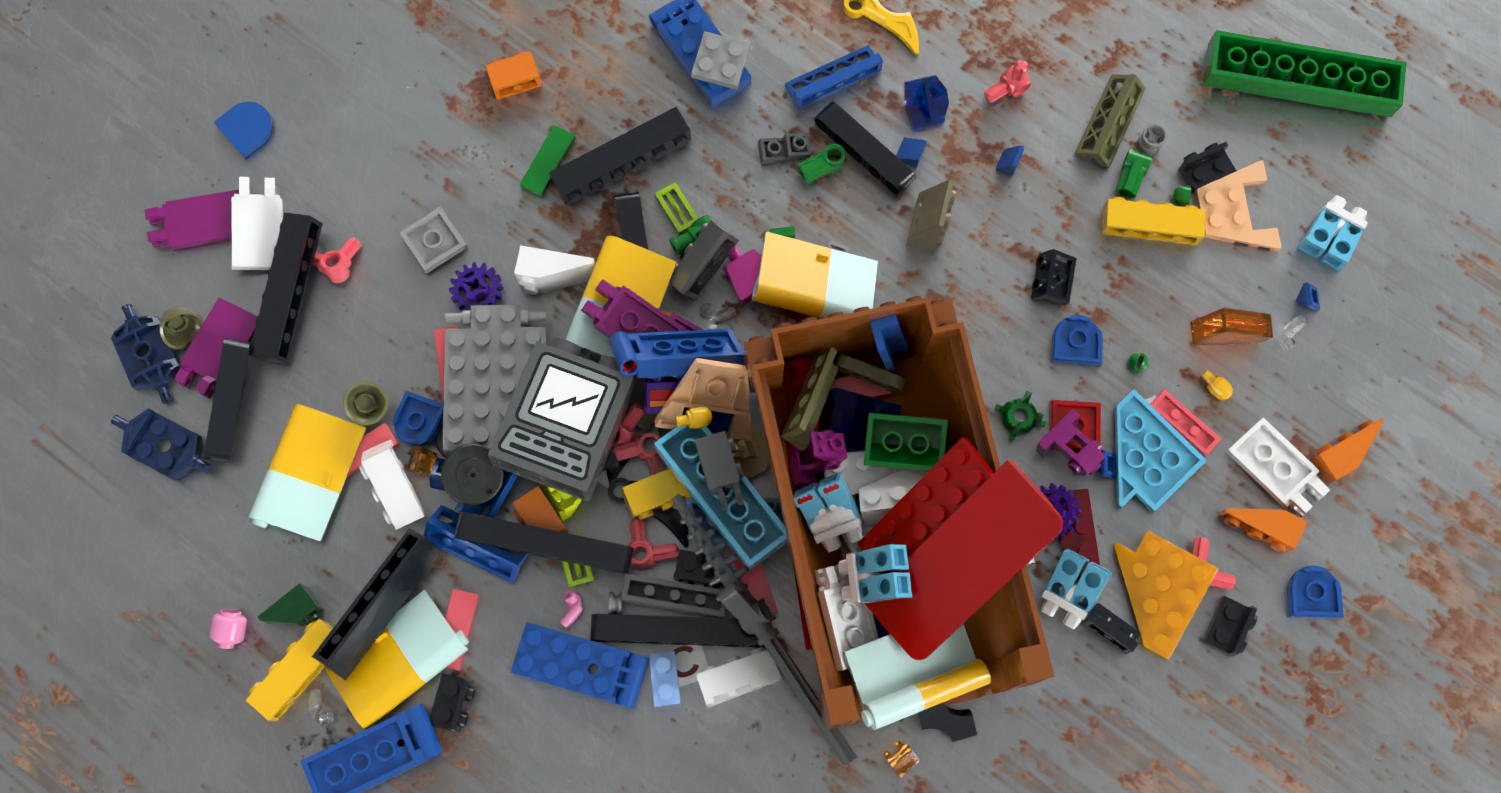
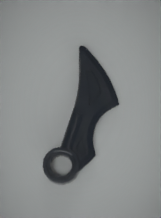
[608,478,689,548]

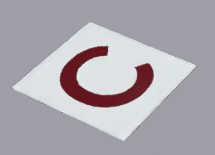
[655,644,708,687]

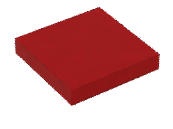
[1049,400,1101,452]

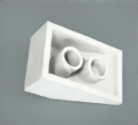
[514,245,595,295]

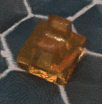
[404,446,437,477]
[884,741,920,779]

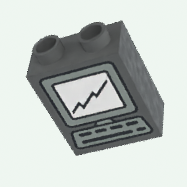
[488,337,635,502]

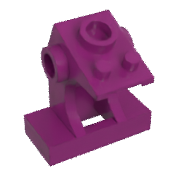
[1036,409,1105,476]
[785,430,848,488]

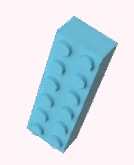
[654,425,789,572]

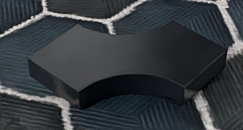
[917,702,977,742]

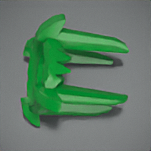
[995,390,1047,441]

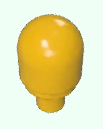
[1201,370,1233,400]
[675,406,712,429]

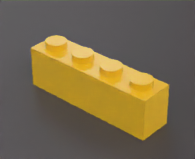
[1101,197,1206,245]
[620,469,693,520]
[246,619,333,722]

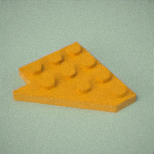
[1114,530,1219,660]

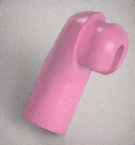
[558,589,583,629]

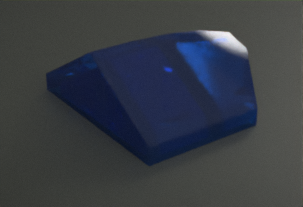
[904,75,949,129]

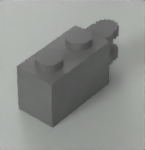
[695,431,744,510]

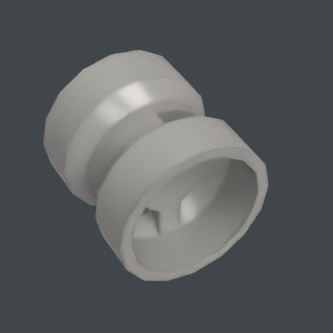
[1137,124,1167,155]

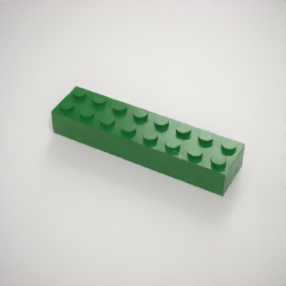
[1203,30,1406,117]

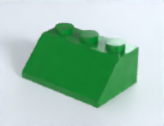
[864,413,950,472]

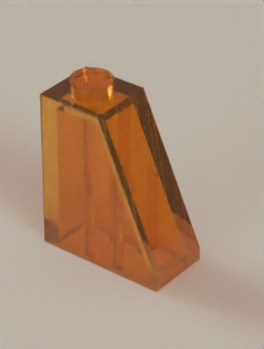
[1191,308,1273,345]

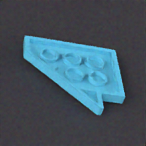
[1114,389,1207,513]

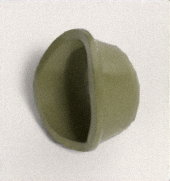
[159,306,203,350]
[343,381,389,426]

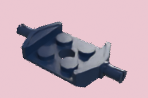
[111,304,182,404]
[111,408,213,480]

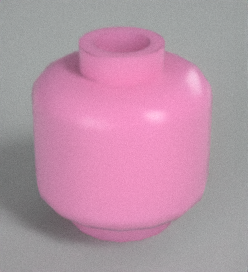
[209,609,247,649]

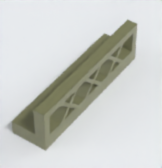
[1075,74,1145,168]
[781,347,839,451]

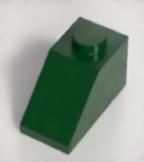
[257,583,324,627]

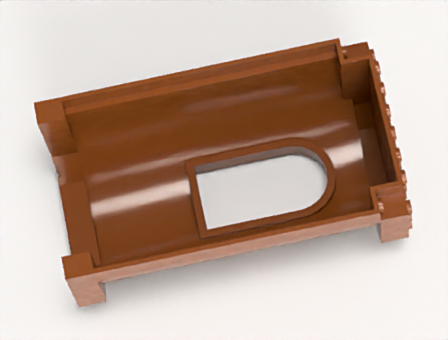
[744,296,1055,730]

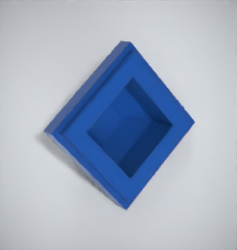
[1296,282,1320,311]
[1097,450,1116,479]

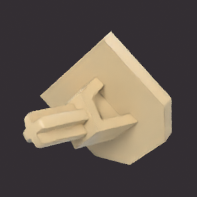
[726,428,770,479]

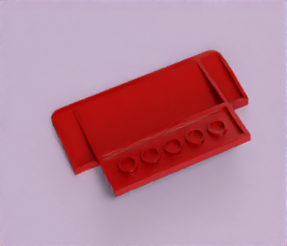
[857,438,1063,660]

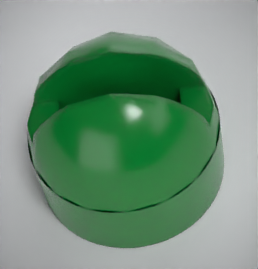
[1173,185,1191,205]
[1127,352,1148,373]

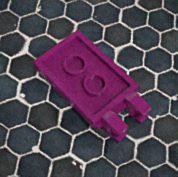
[144,189,239,250]
[580,279,686,338]
[174,298,258,399]

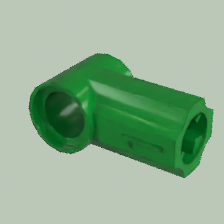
[797,144,845,184]
[1115,148,1153,199]

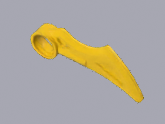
[843,0,919,56]

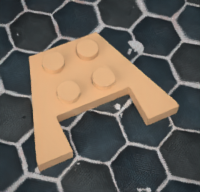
[1194,160,1282,251]
[654,358,752,441]

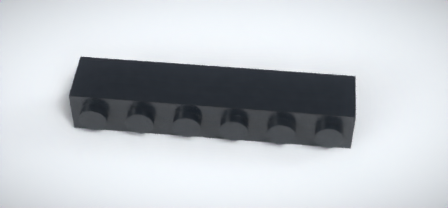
[549,107,691,205]
[249,212,323,365]
[312,528,441,680]

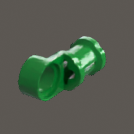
[669,215,711,258]

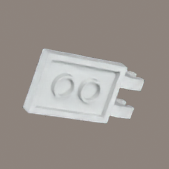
[231,177,283,270]
[1226,418,1330,517]
[814,565,878,671]

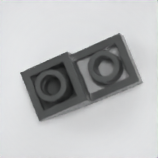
[758,133,812,164]

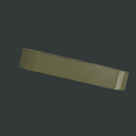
[834,354,906,394]

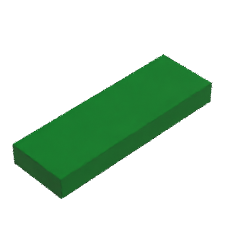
[520,125,576,197]

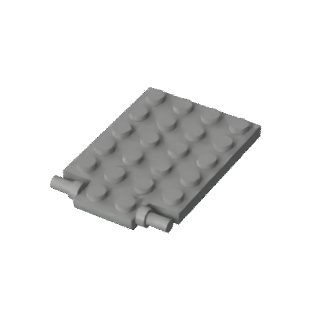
[443,305,547,452]

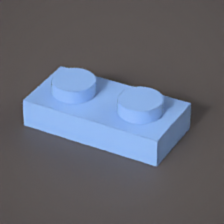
[649,651,681,707]

